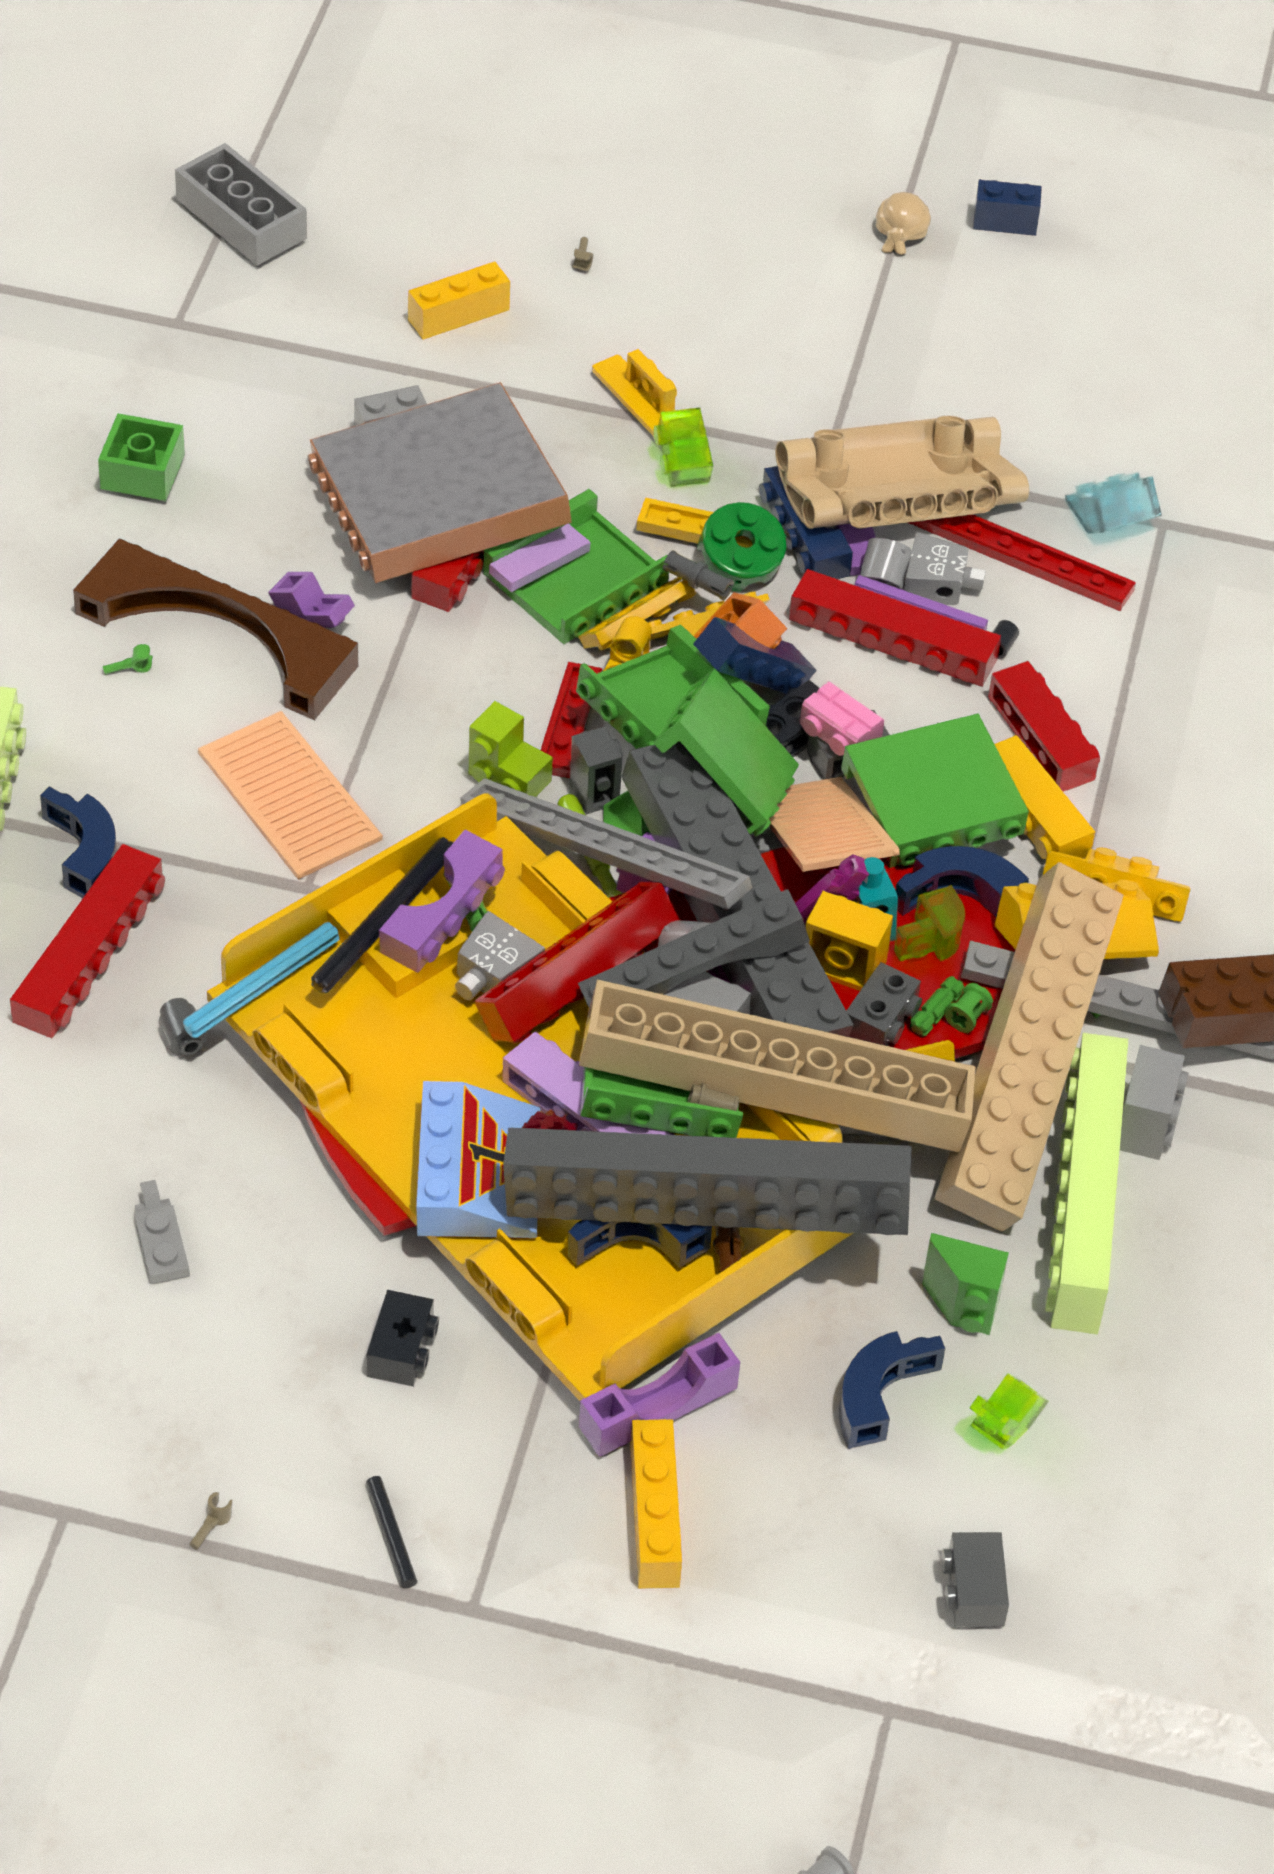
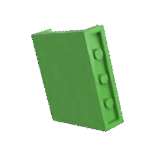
[483,489,669,645]
[576,624,770,749]
[653,668,799,837]
[841,713,1029,868]
[580,1067,743,1138]

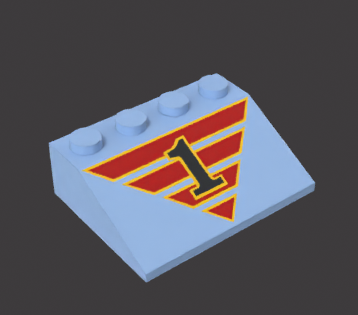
[416,1081,540,1238]

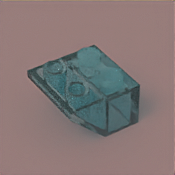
[1065,472,1162,534]

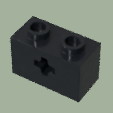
[367,1289,440,1387]

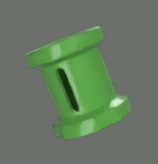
[945,983,993,1033]

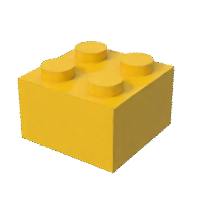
[805,891,893,991]

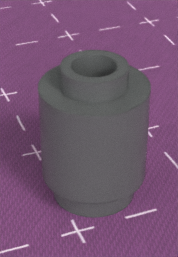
[159,998,207,1055]

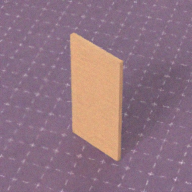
[198,711,383,880]
[769,777,900,872]

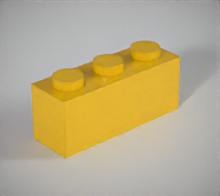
[408,261,510,340]

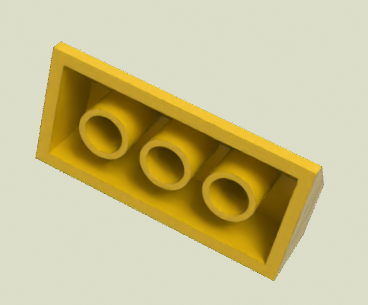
[994,880,1159,959]

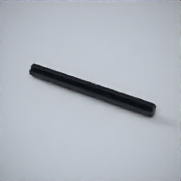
[311,837,453,994]

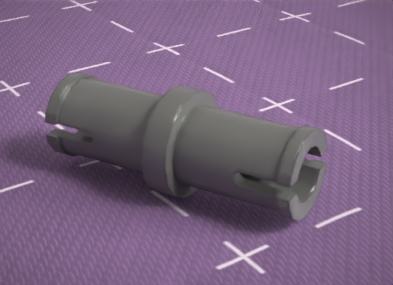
[663,550,734,601]

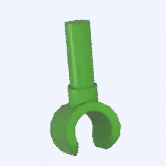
[103,644,153,674]

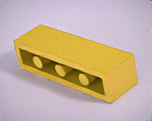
[995,735,1096,859]
[630,1419,682,1589]

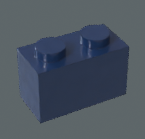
[973,179,1042,236]

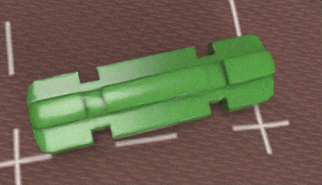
[910,976,964,1037]

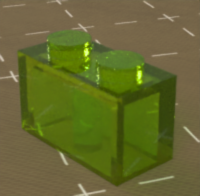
[654,407,714,487]

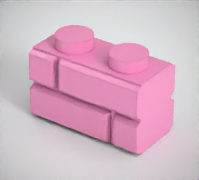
[800,681,884,756]

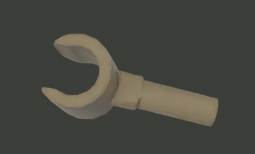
[572,237,594,272]
[189,1492,232,1550]

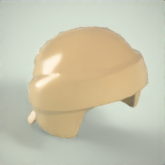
[876,192,931,255]

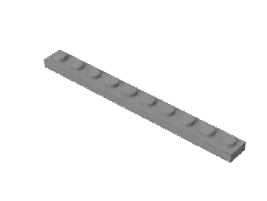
[460,778,752,909]
[961,941,1274,1060]

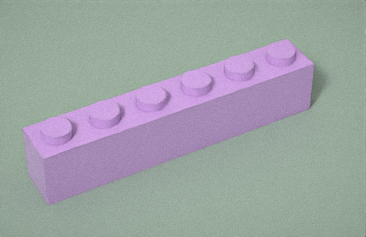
[503,1032,674,1135]

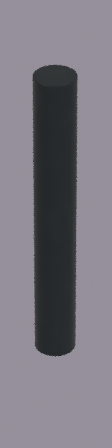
[366,1476,418,1588]

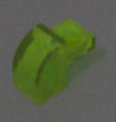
[894,885,965,962]
[969,1373,1049,1450]

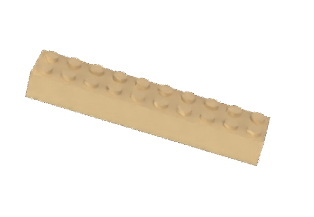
[935,862,1124,1232]
[579,979,976,1153]

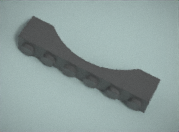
[578,889,810,1007]

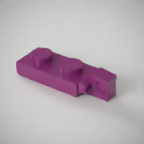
[795,854,869,927]

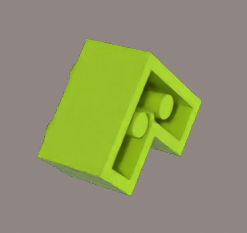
[468,701,553,797]

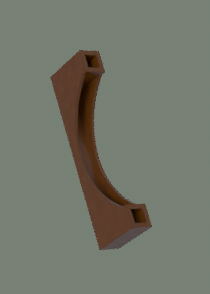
[73,538,359,721]

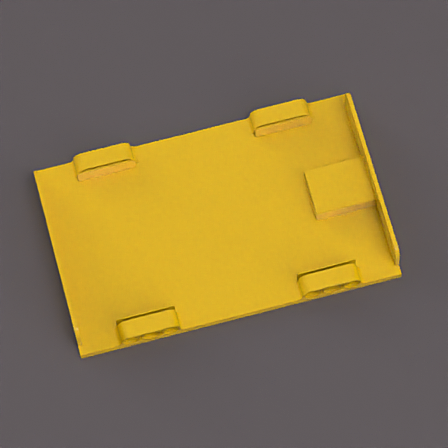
[207,793,853,1401]

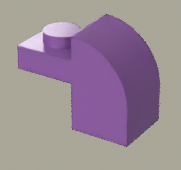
[268,571,355,628]

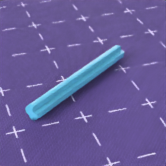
[183,922,339,1038]

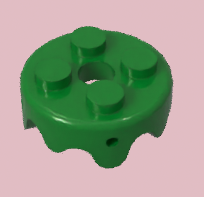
[697,502,787,591]

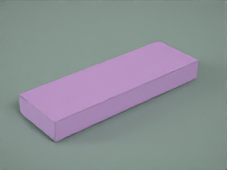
[489,524,591,592]

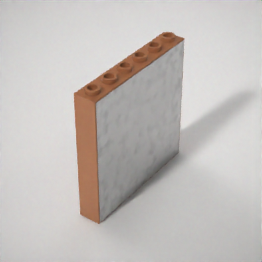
[307,382,572,583]

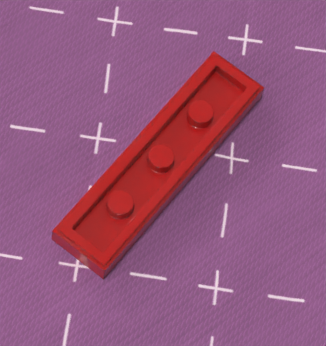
[541,662,602,779]

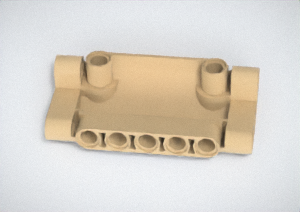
[775,415,1029,529]

